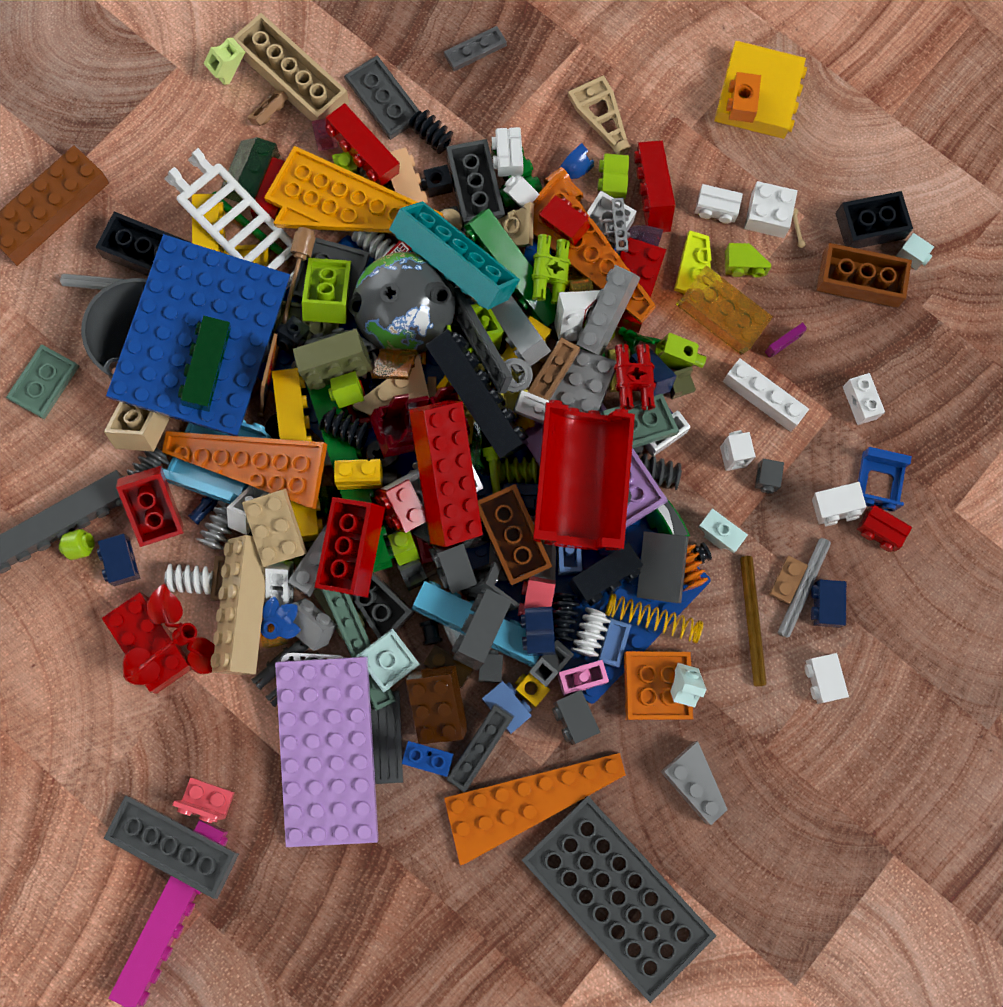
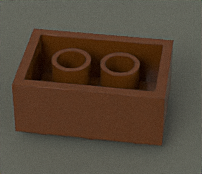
[406,665,468,744]

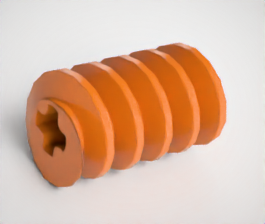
[683,544,708,592]

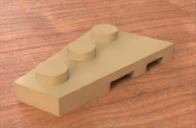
[498,202,534,247]

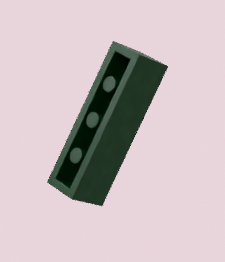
[178,315,231,412]

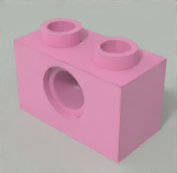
[557,660,609,696]

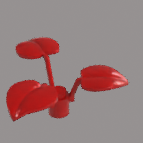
[122,584,215,685]

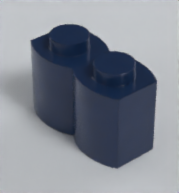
[521,607,555,656]

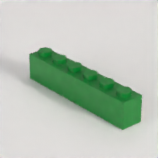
[463,208,557,327]

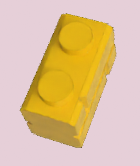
[334,459,383,490]

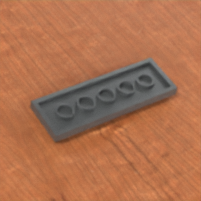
[103,795,239,899]

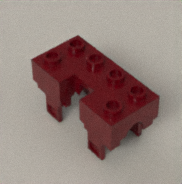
[370,386,470,458]

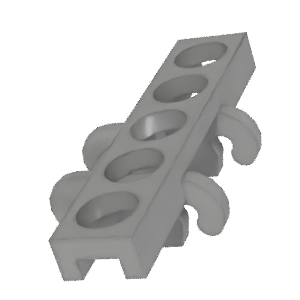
[602,198,630,252]

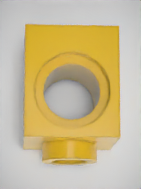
[515,673,550,708]

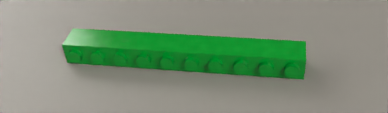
[306,384,395,573]

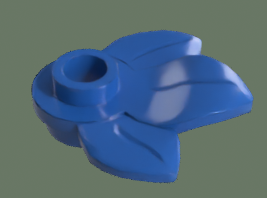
[261,597,301,639]

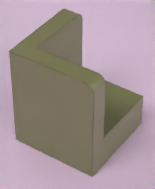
[669,366,696,399]

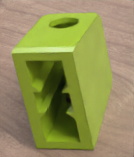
[655,333,706,370]

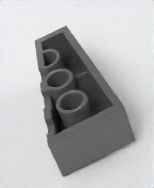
[351,573,415,639]

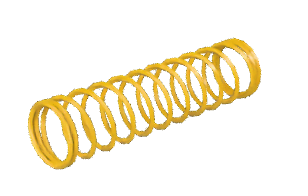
[605,593,704,644]

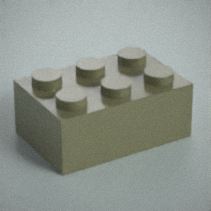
[293,329,373,390]

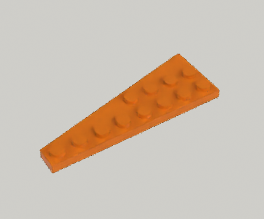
[532,173,656,324]
[162,431,327,509]
[444,753,626,865]

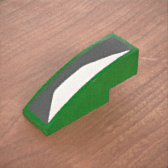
[645,499,690,537]

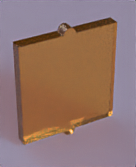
[371,349,417,380]

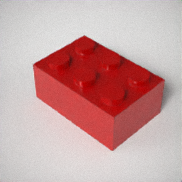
[116,466,184,547]

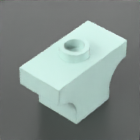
[699,508,748,553]
[670,663,707,707]

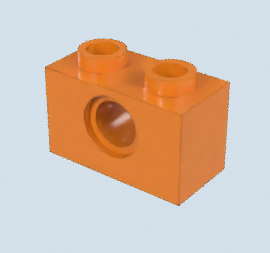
[726,72,761,123]

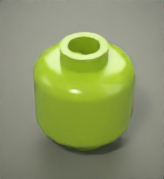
[59,529,95,560]

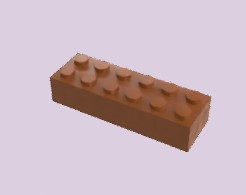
[0,145,109,266]

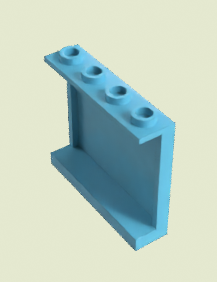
[162,420,271,504]

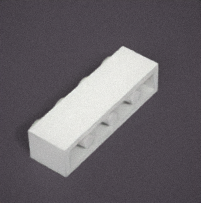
[723,358,809,432]

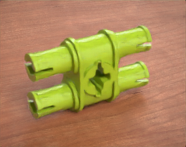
[531,234,571,305]

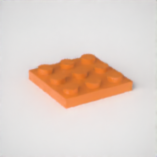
[624,651,693,720]

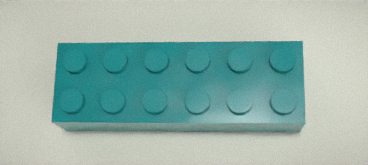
[389,201,520,310]

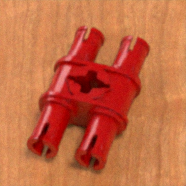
[614,344,656,410]

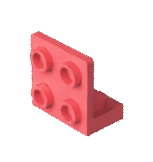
[172,778,235,823]

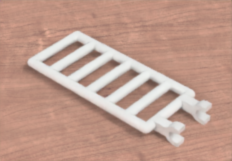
[165,148,294,288]

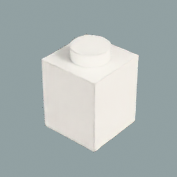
[503,174,540,208]

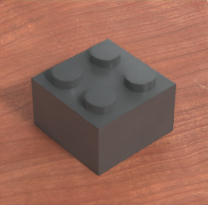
[429,542,477,594]
[552,690,601,745]

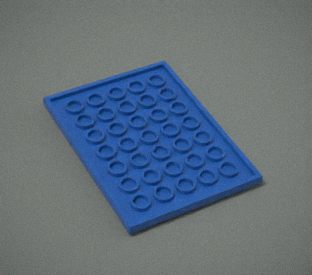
[106,234,290,436]

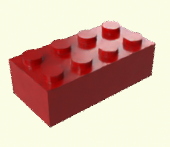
[617,237,667,333]
[314,497,385,598]
[102,592,192,694]

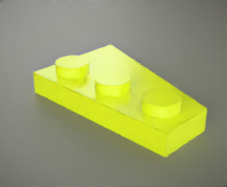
[674,230,716,302]

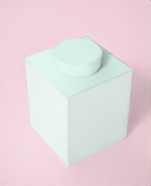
[895,233,934,270]

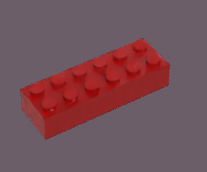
[409,400,483,547]

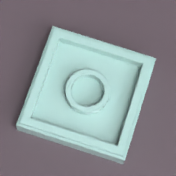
[356,628,420,692]

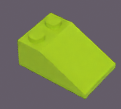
[302,258,351,324]

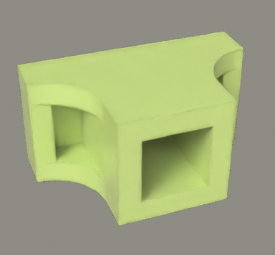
[203,38,245,85]

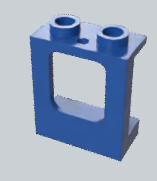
[858,447,912,511]
[402,741,454,777]

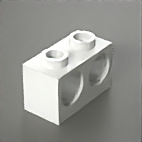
[265,561,294,606]

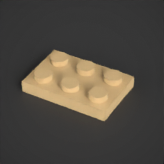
[242,489,307,567]

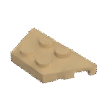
[352,355,429,416]

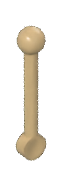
[792,208,805,248]

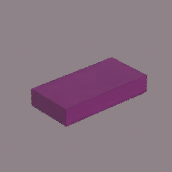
[765,322,807,358]

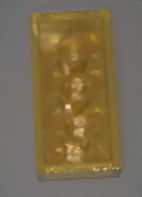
[675,265,773,355]

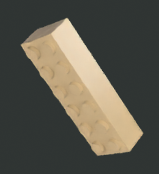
[233,13,349,130]
[211,535,267,675]

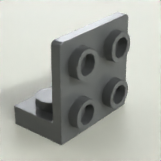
[460,562,519,612]

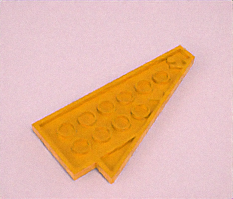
[264,146,444,233]

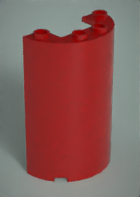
[533,400,635,550]

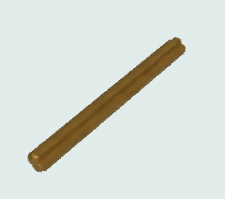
[740,556,767,687]

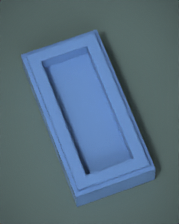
[597,618,631,668]

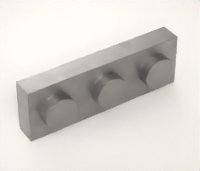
[444,26,507,71]

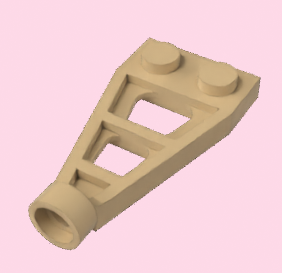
[568,75,631,155]

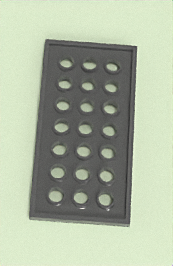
[521,796,716,1003]

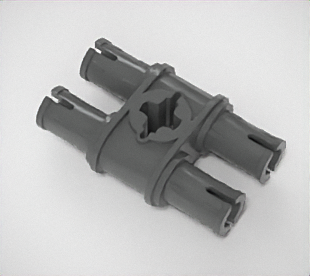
[251,639,320,707]

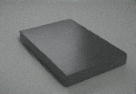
[637,531,688,603]

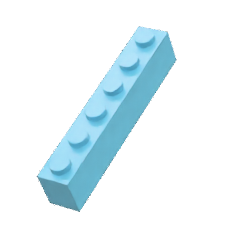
[411,581,540,667]

